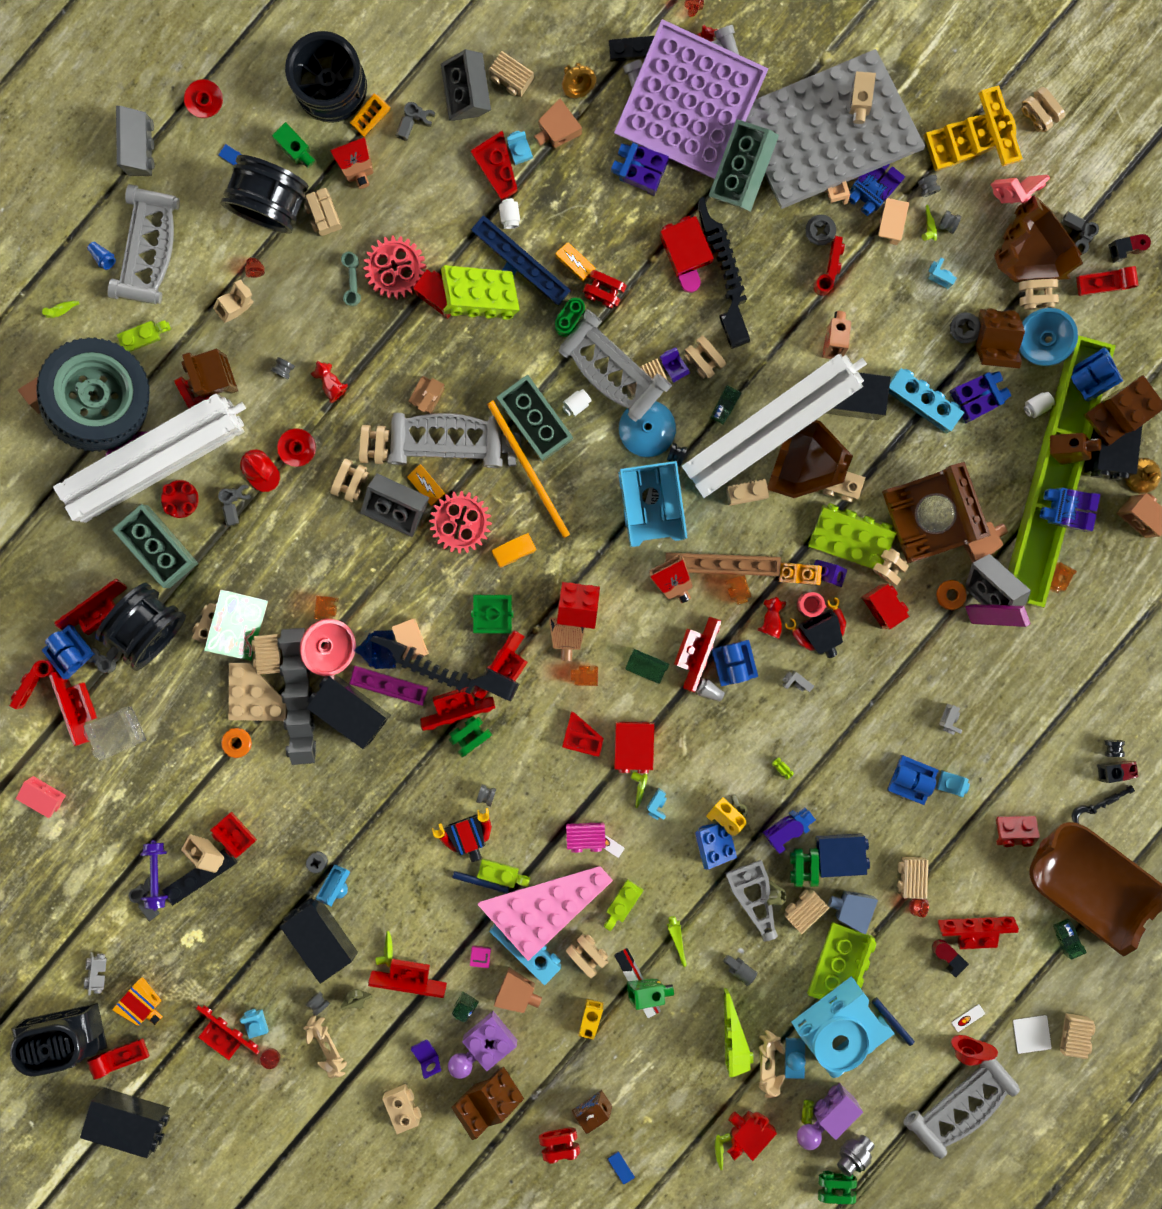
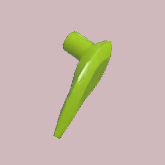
[922,205,937,241]
[42,301,80,318]
[631,772,648,808]
[376,931,393,967]
[715,1133,731,1170]

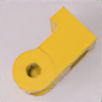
[706,797,746,836]
[578,999,603,1040]

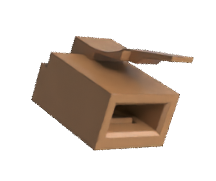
[408,376,445,414]

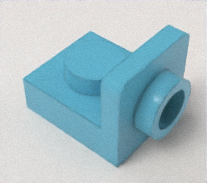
[507,131,533,165]
[928,258,957,289]
[936,771,970,797]
[647,788,667,820]
[240,1009,269,1039]

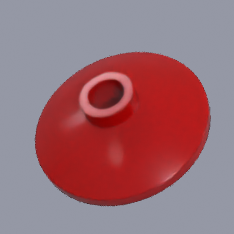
[184,79,223,118]
[277,428,316,467]

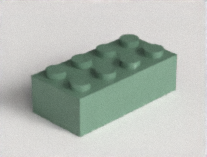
[709,119,779,212]
[496,374,573,462]
[112,504,198,588]

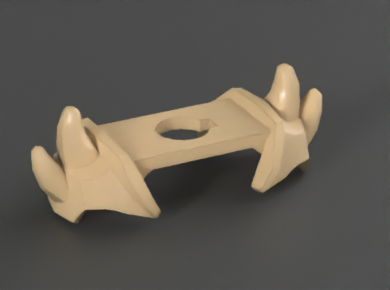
[303,1015,347,1079]
[758,1030,785,1098]

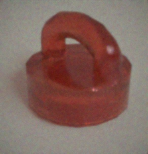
[684,0,704,17]
[245,258,265,278]
[909,898,929,918]
[260,1048,280,1069]

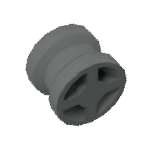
[918,174,941,197]
[938,210,961,234]
[271,357,295,380]
[476,784,496,807]
[306,851,328,873]
[305,991,330,1016]

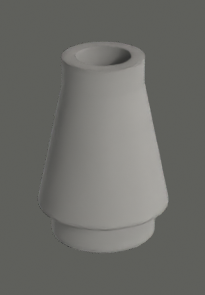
[695,678,725,702]

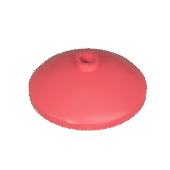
[300,619,356,676]

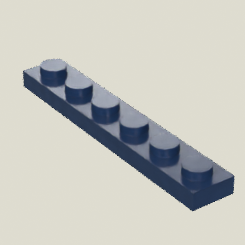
[471,215,571,306]

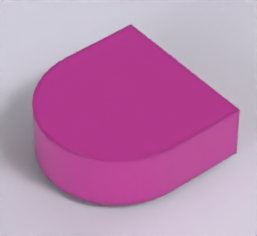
[678,270,701,293]

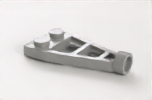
[725,860,778,942]

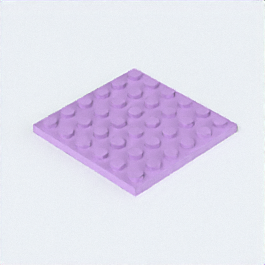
[614,19,768,179]

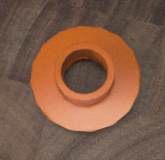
[936,580,967,610]
[221,728,252,758]

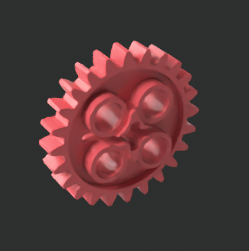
[363,235,427,300]
[429,491,492,554]

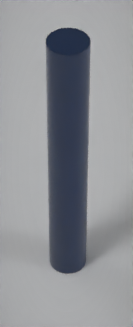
[452,871,509,894]
[872,997,915,1046]

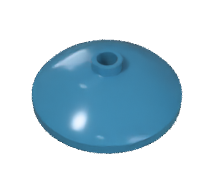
[1020,308,1078,366]
[619,401,676,457]

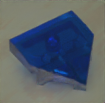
[354,630,396,669]

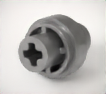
[837,1135,875,1177]

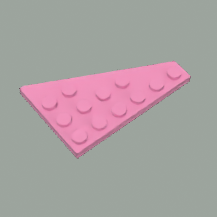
[477,866,613,961]

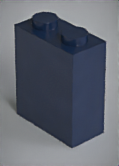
[816,833,870,878]

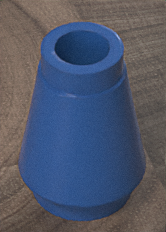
[87,242,116,270]

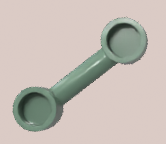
[341,251,361,306]

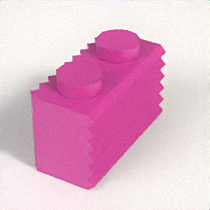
[566,822,606,853]

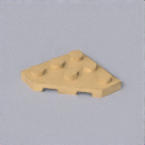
[228,663,288,721]

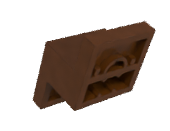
[975,308,1025,369]
[181,348,238,398]
[1084,375,1162,446]
[451,1067,524,1140]

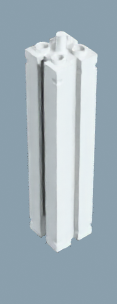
[682,354,867,498]
[53,394,246,523]

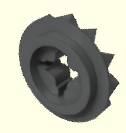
[805,214,836,246]
[950,312,981,343]

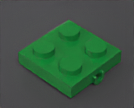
[471,595,514,633]

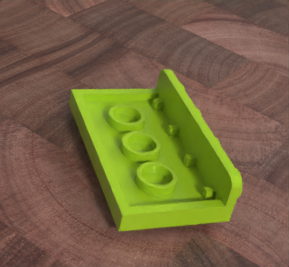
[441,265,520,320]
[808,503,896,569]
[807,921,876,1003]

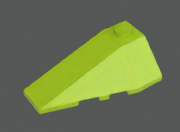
[724,988,754,1077]

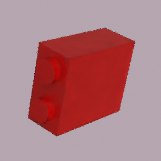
[659,216,714,278]
[614,721,654,773]

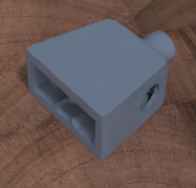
[828,891,878,935]

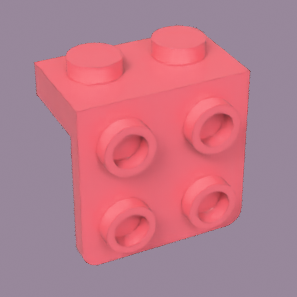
[990,175,1050,204]

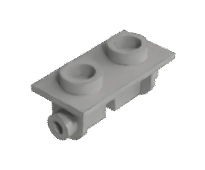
[84,952,107,995]

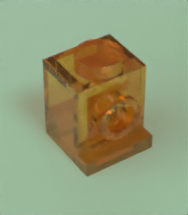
[1050,562,1077,593]
[724,575,752,605]
[314,596,339,621]
[571,666,598,686]

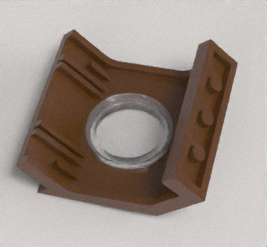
[882,462,991,564]

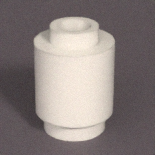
[499,199,520,229]
[562,389,591,417]
[1024,392,1055,418]

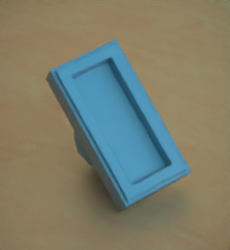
[315,865,350,906]
[784,1038,806,1079]

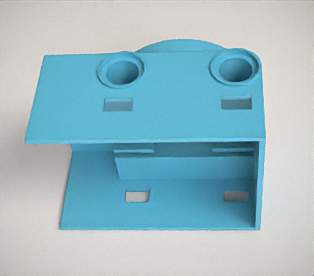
[618,461,688,547]
[791,976,895,1078]

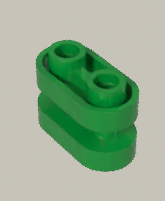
[555,298,585,337]
[448,716,492,758]
[790,848,819,887]
[818,1171,857,1204]

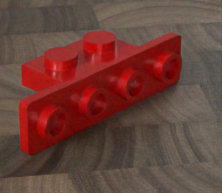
[54,579,127,635]
[674,617,721,692]
[472,630,528,699]
[49,671,97,746]
[420,687,496,731]
[938,916,1019,950]
[368,959,447,998]
[195,1005,260,1061]

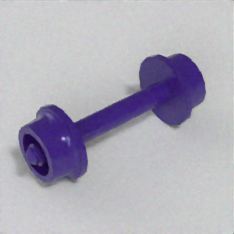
[140,840,168,912]

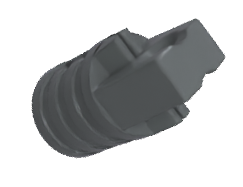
[723,955,758,986]

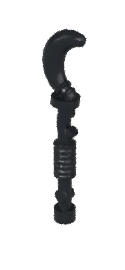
[1071,785,1135,824]

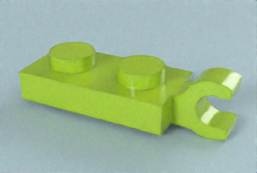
[117,320,172,352]
[477,858,531,888]
[604,879,644,932]

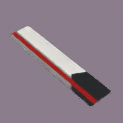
[614,948,661,1018]

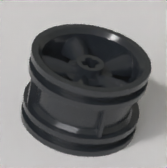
[285,31,367,123]
[220,155,309,234]
[96,583,186,671]

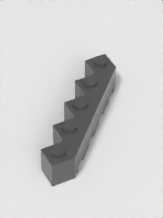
[278,628,316,765]

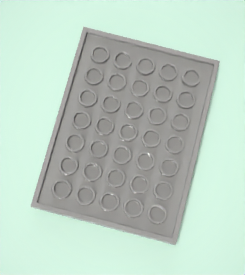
[745,49,925,209]

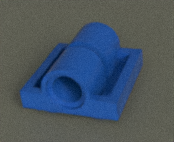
[1071,347,1123,402]
[42,625,94,679]
[712,640,758,686]
[887,755,938,805]
[695,823,737,869]

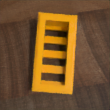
[350,93,391,137]

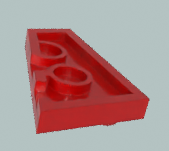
[470,130,518,201]

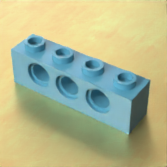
[889,368,964,433]
[489,924,561,985]

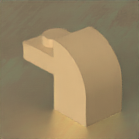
[213,280,253,323]

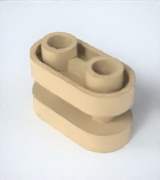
[1021,87,1065,132]
[1019,279,1059,310]
[684,335,727,380]
[359,425,390,464]
[330,458,369,503]
[873,548,909,586]
[566,934,609,978]

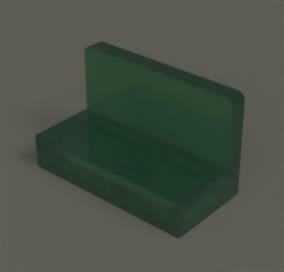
[625,648,670,684]

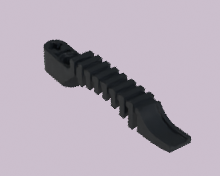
[698,197,750,349]
[370,636,520,701]

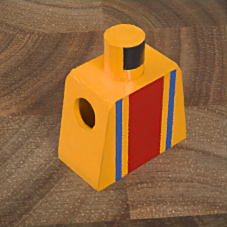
[112,977,163,1026]

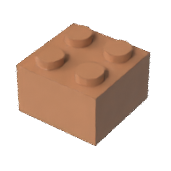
[1116,493,1162,538]

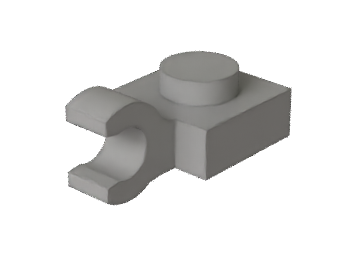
[501,433,521,467]

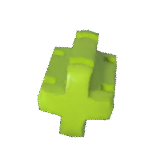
[772,758,794,780]
[801,1099,814,1124]

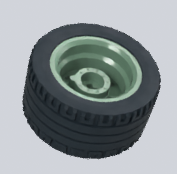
[37,337,150,452]

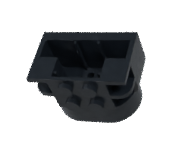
[10,1003,108,1077]

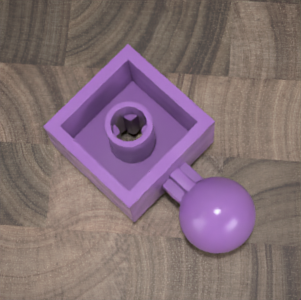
[448,1011,517,1079]
[797,1083,863,1150]

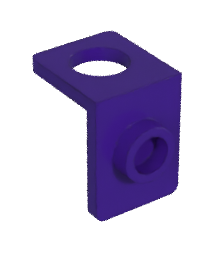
[814,560,847,587]
[411,1040,441,1079]

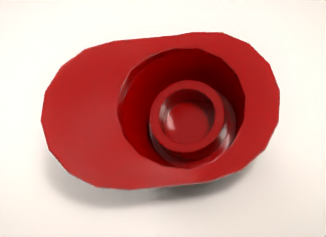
[240,449,280,492]
[951,1035,998,1066]

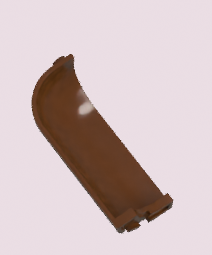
[1029,822,1162,957]

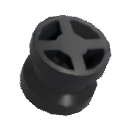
[667,442,688,466]
[1105,740,1125,757]

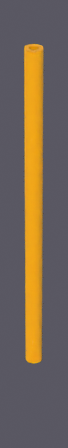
[487,400,570,538]

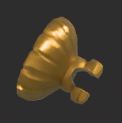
[562,63,596,99]
[1125,458,1162,494]

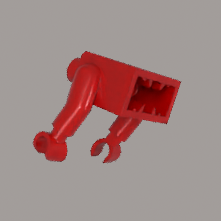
[727,1111,777,1161]

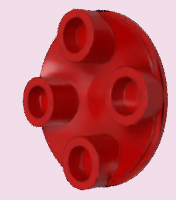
[161,480,199,518]

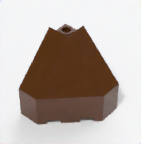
[994,195,1083,283]
[767,420,853,498]

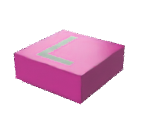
[470,946,491,968]

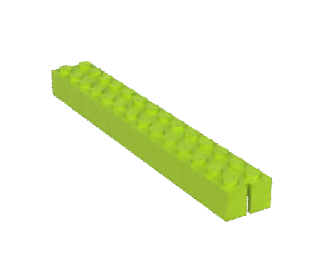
[1008,335,1116,608]

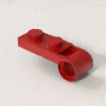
[814,236,845,296]
[1076,266,1139,296]
[9,659,57,710]
[87,1038,150,1080]

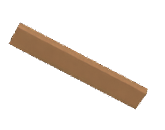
[665,553,781,576]

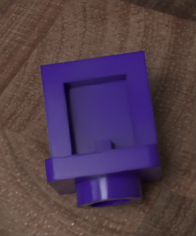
[660,347,690,383]

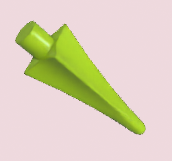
[667,916,687,967]

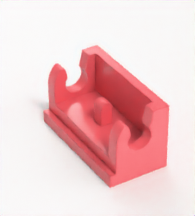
[16,776,66,818]

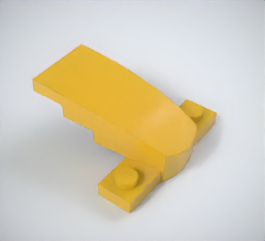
[923,85,1023,171]

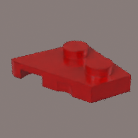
[562,711,604,757]

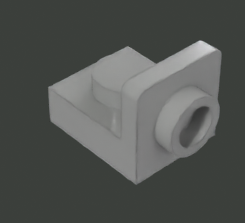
[782,671,814,692]
[939,704,962,735]

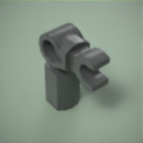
[395,102,435,141]
[1061,211,1099,254]
[218,485,251,526]
[87,646,123,673]
[128,876,160,922]

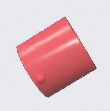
[797,592,826,617]

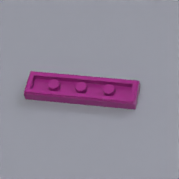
[965,604,1031,627]
[349,665,428,706]

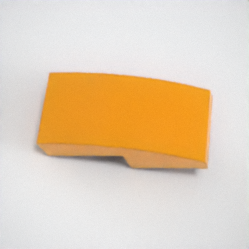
[491,533,537,568]
[779,563,822,585]

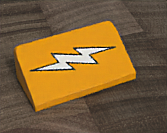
[555,243,596,282]
[407,464,446,506]

